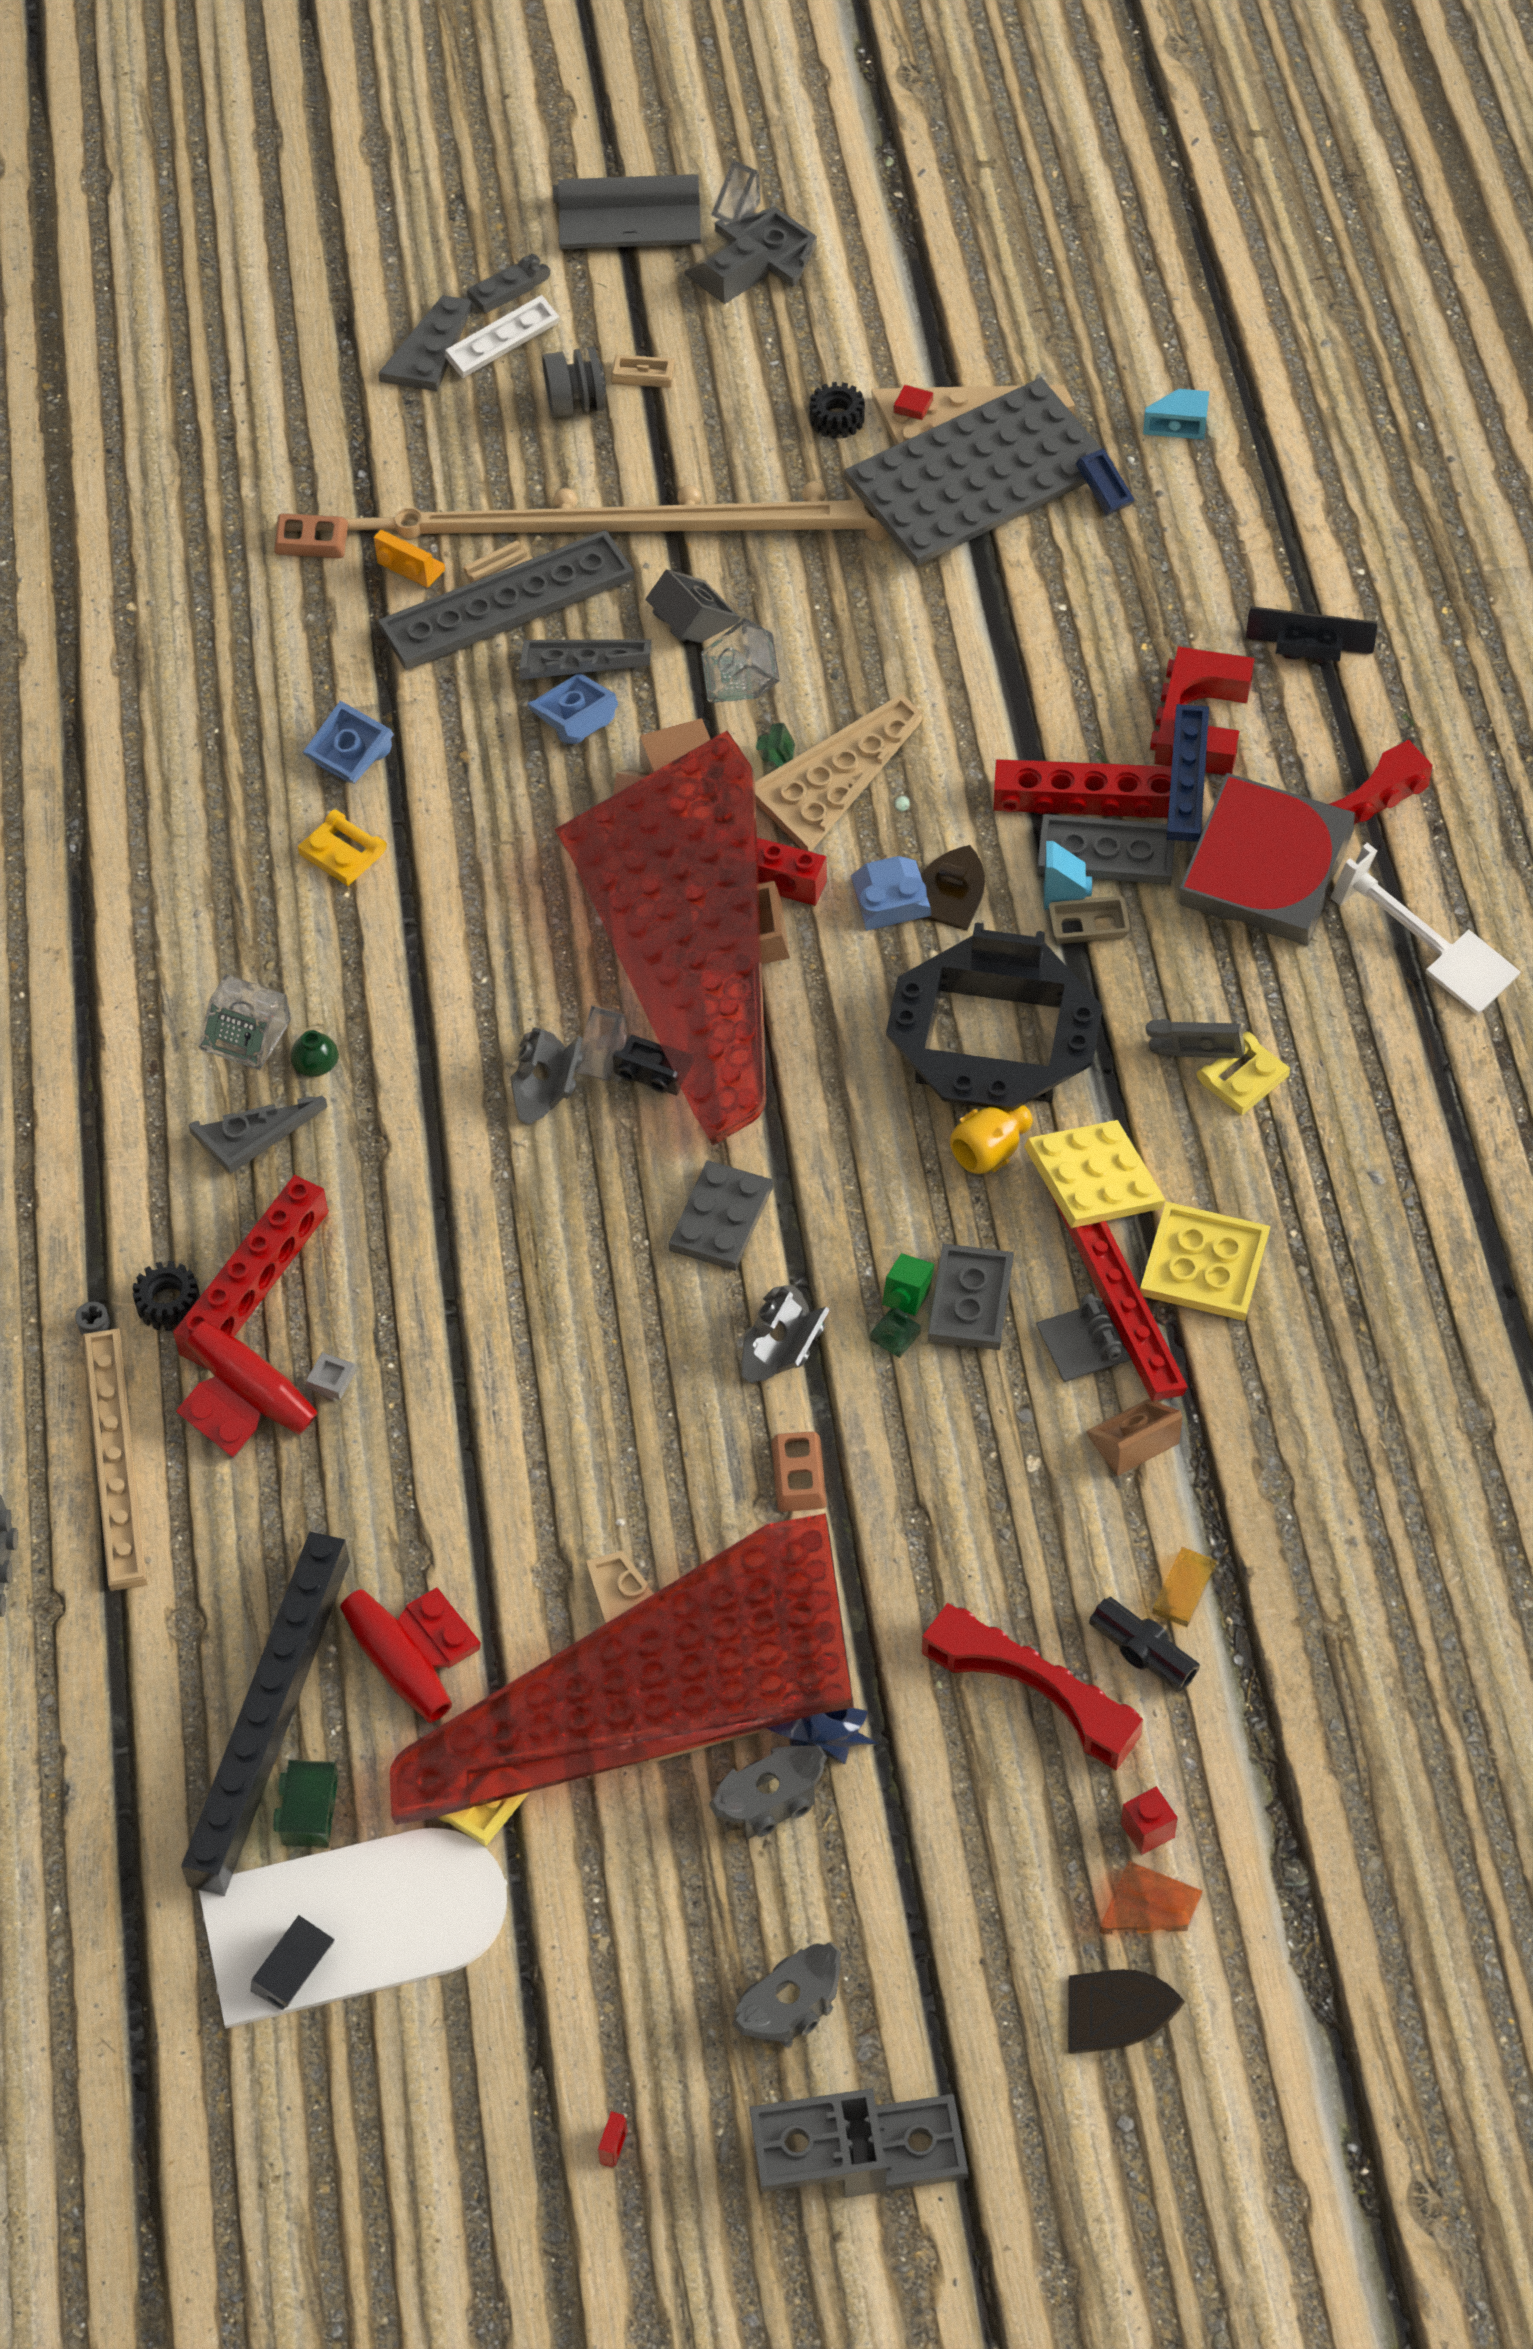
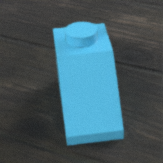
[1143,389,1209,440]
[1044,841,1092,910]

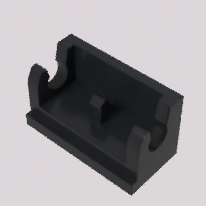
[250,1915,335,2010]

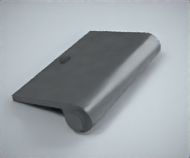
[553,174,701,249]

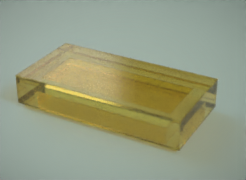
[1152,1547,1217,1628]

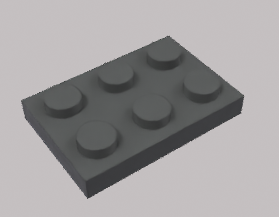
[669,1160,773,1271]
[928,1243,1014,1350]

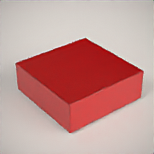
[894,385,933,420]
[598,2111,628,2168]

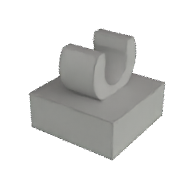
[306,1352,356,1401]

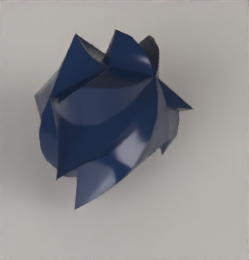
[764,1688,879,1764]

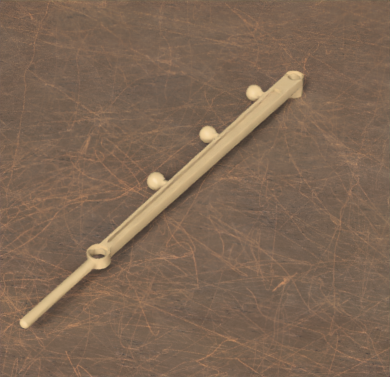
[275,481,889,541]

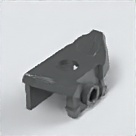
[510,1027,583,1124]
[741,1285,830,1384]
[708,1746,827,1840]
[732,1941,842,2048]

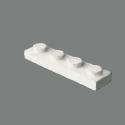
[445,295,560,378]

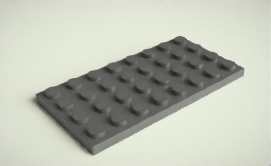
[843,377,1114,567]

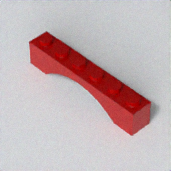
[1329,739,1433,825]
[922,1602,1143,1771]

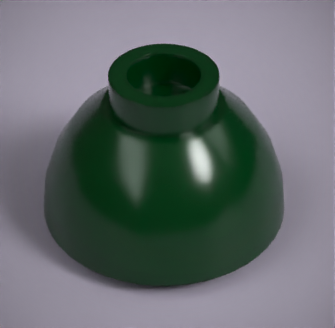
[291,1030,339,1076]

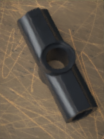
[1089,1596,1200,1692]

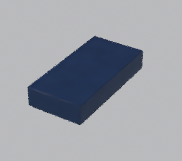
[1075,448,1135,516]

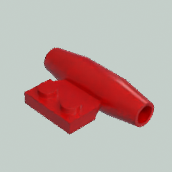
[176,1321,318,1459]
[340,1587,481,1723]

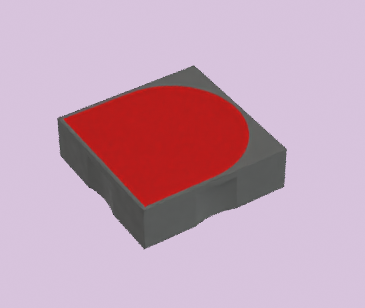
[1179,773,1355,946]

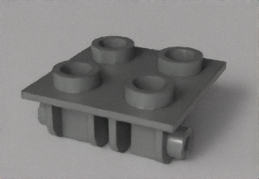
[1036,1294,1131,1382]

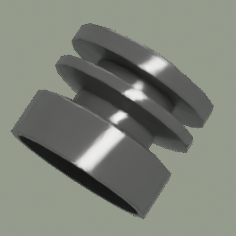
[542,346,606,418]

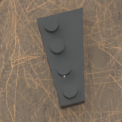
[378,295,472,391]
[519,639,652,680]

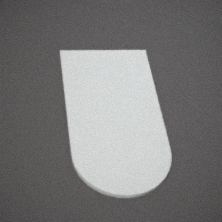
[199,1828,507,2029]

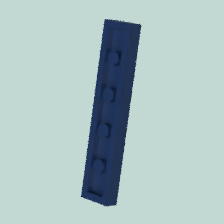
[1166,704,1209,842]

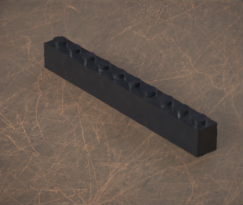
[181,1531,350,1896]

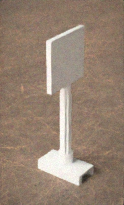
[1330,843,1521,1016]

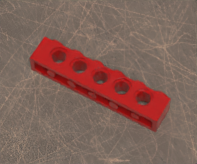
[993,759,1172,818]
[627,805,827,906]
[173,1174,329,1370]

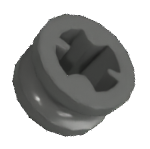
[75,1301,110,1335]

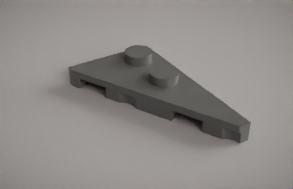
[188,1095,328,1174]

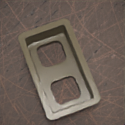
[1049,896,1130,944]

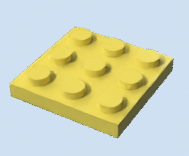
[1024,1120,1166,1228]
[1140,1201,1271,1321]

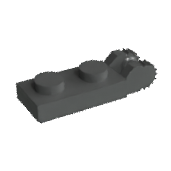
[467,254,551,314]
[1145,1019,1245,1058]

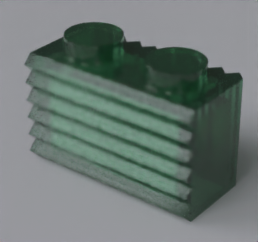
[273,1760,339,1849]

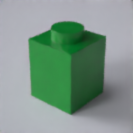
[882,1253,935,1316]

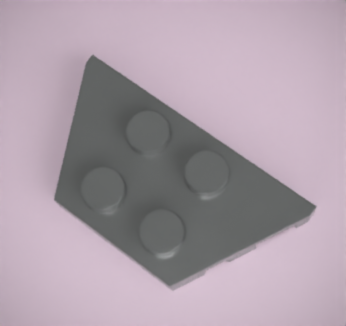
[714,207,817,287]

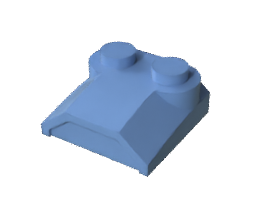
[527,673,618,744]
[303,701,394,784]
[851,856,931,931]

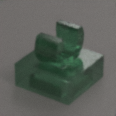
[756,722,795,768]
[870,1308,921,1358]

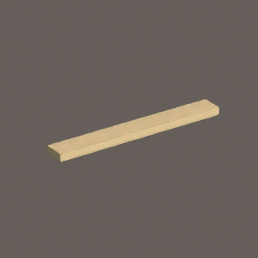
[83,1328,148,1591]

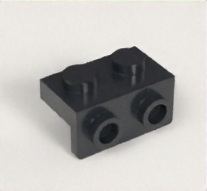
[612,1034,694,1096]

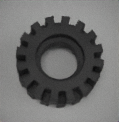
[809,382,865,439]
[132,1261,200,1331]

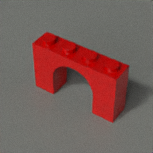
[1150,646,1255,776]

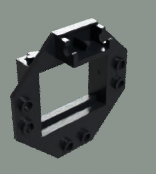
[886,922,1103,1111]

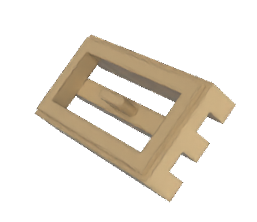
[611,354,675,388]
[464,540,533,582]

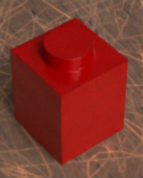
[1121,1786,1178,1856]

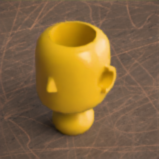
[950,1105,1033,1174]

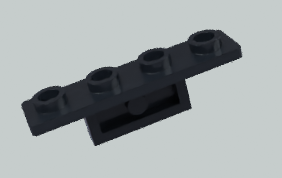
[1246,606,1378,664]

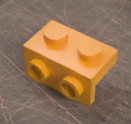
[374,529,445,588]

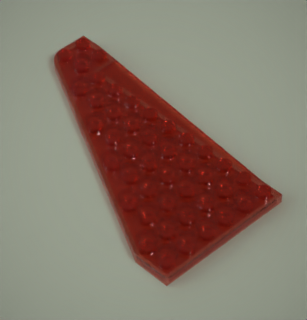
[554,731,766,1146]
[390,1513,854,1825]

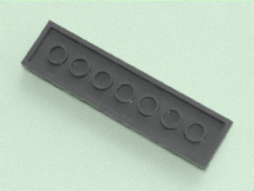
[378,530,635,670]

